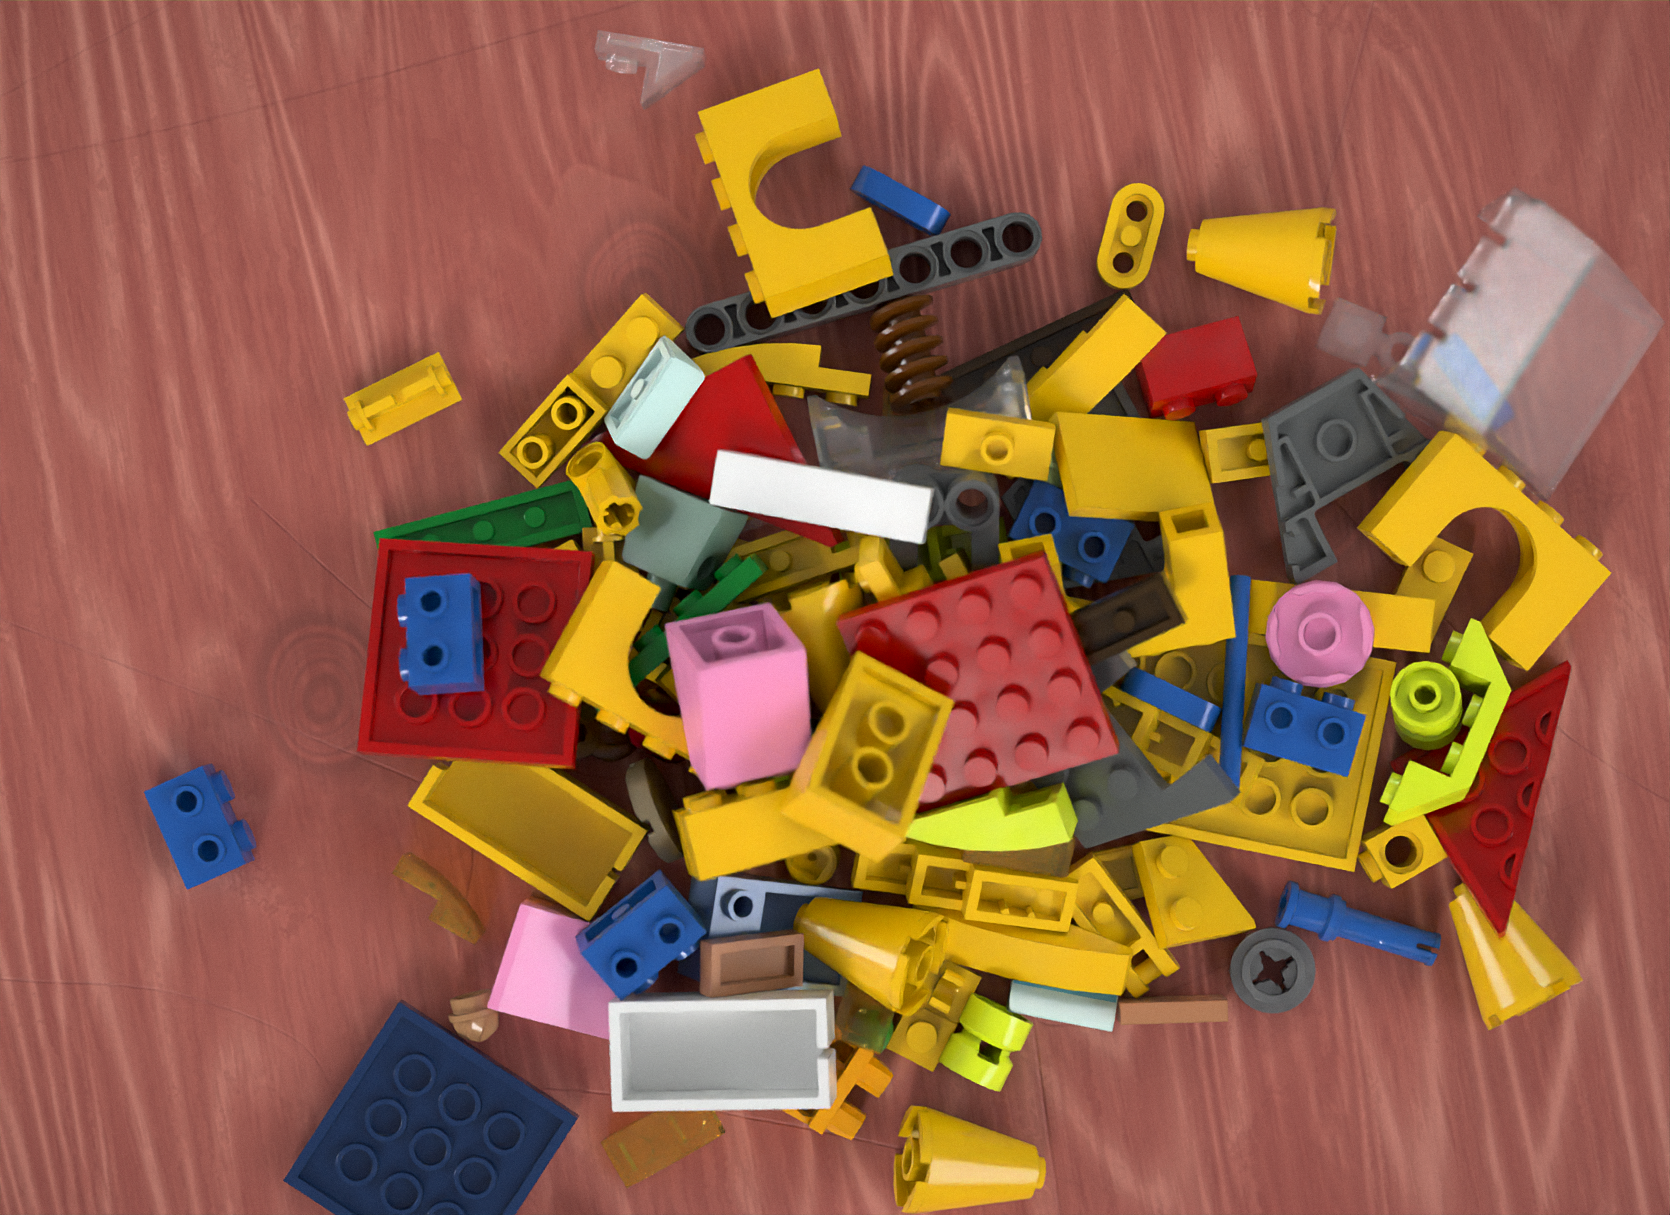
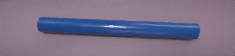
[1219,575,1251,789]

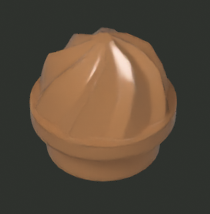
[448,989,499,1042]

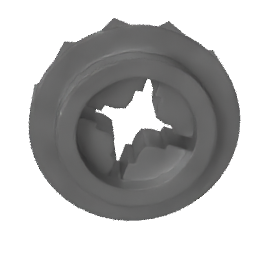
[1229,927,1316,1013]

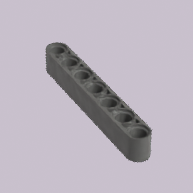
[685,212,1042,355]

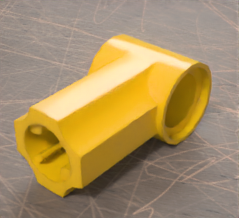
[566,442,643,536]

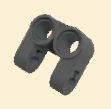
[890,463,999,573]

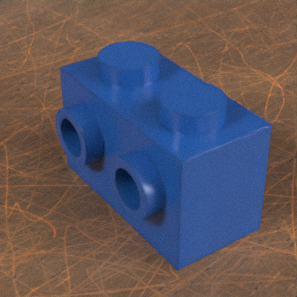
[1007,480,1134,589]
[397,573,485,695]
[1242,676,1366,777]
[144,763,256,890]
[575,869,706,1001]

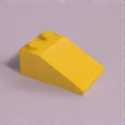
[780,651,954,862]

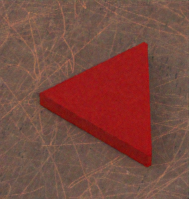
[582,354,845,548]
[1389,660,1572,939]

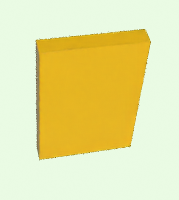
[1048,412,1217,522]

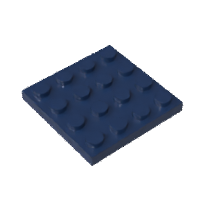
[283,1000,580,1215]

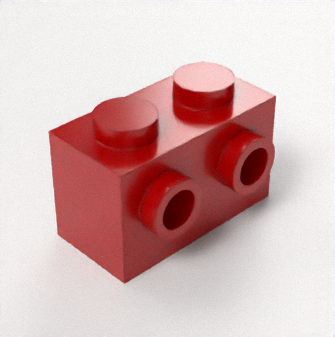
[1134,316,1258,420]

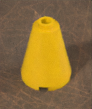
[1187,207,1337,315]
[757,569,865,715]
[1449,883,1583,1031]
[793,896,949,1017]
[893,1105,1046,1214]

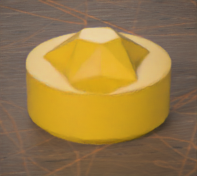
[784,844,840,885]

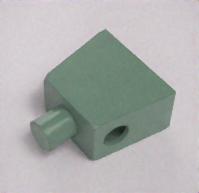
[622,475,748,612]

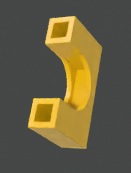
[694,68,893,318]
[1357,430,1611,671]
[998,501,1236,658]
[539,561,700,778]

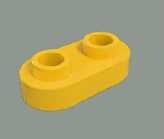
[1096,183,1165,290]

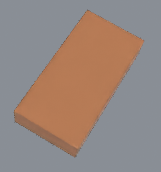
[699,929,804,998]
[1116,994,1228,1025]

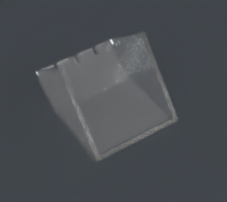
[1371,187,1665,501]

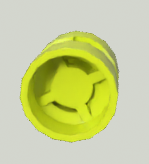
[1390,661,1463,750]
[939,993,1033,1092]

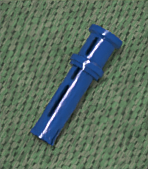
[1275,880,1441,966]

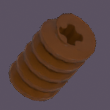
[870,295,953,415]

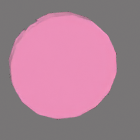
[1266,580,1375,688]

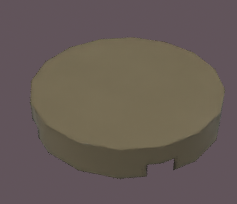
[625,757,684,863]

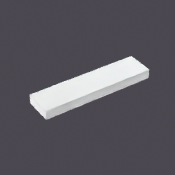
[709,449,934,544]

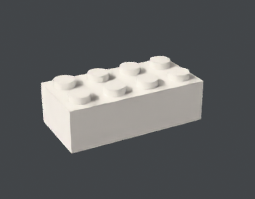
[608,989,837,1112]

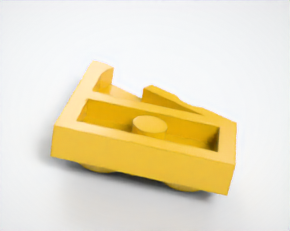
[1131,836,1256,950]

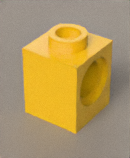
[1357,814,1448,889]

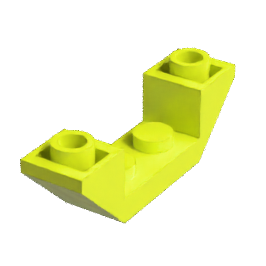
[1380,618,1511,826]

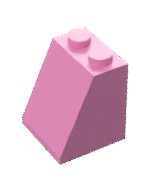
[665,603,811,789]
[487,895,616,1040]

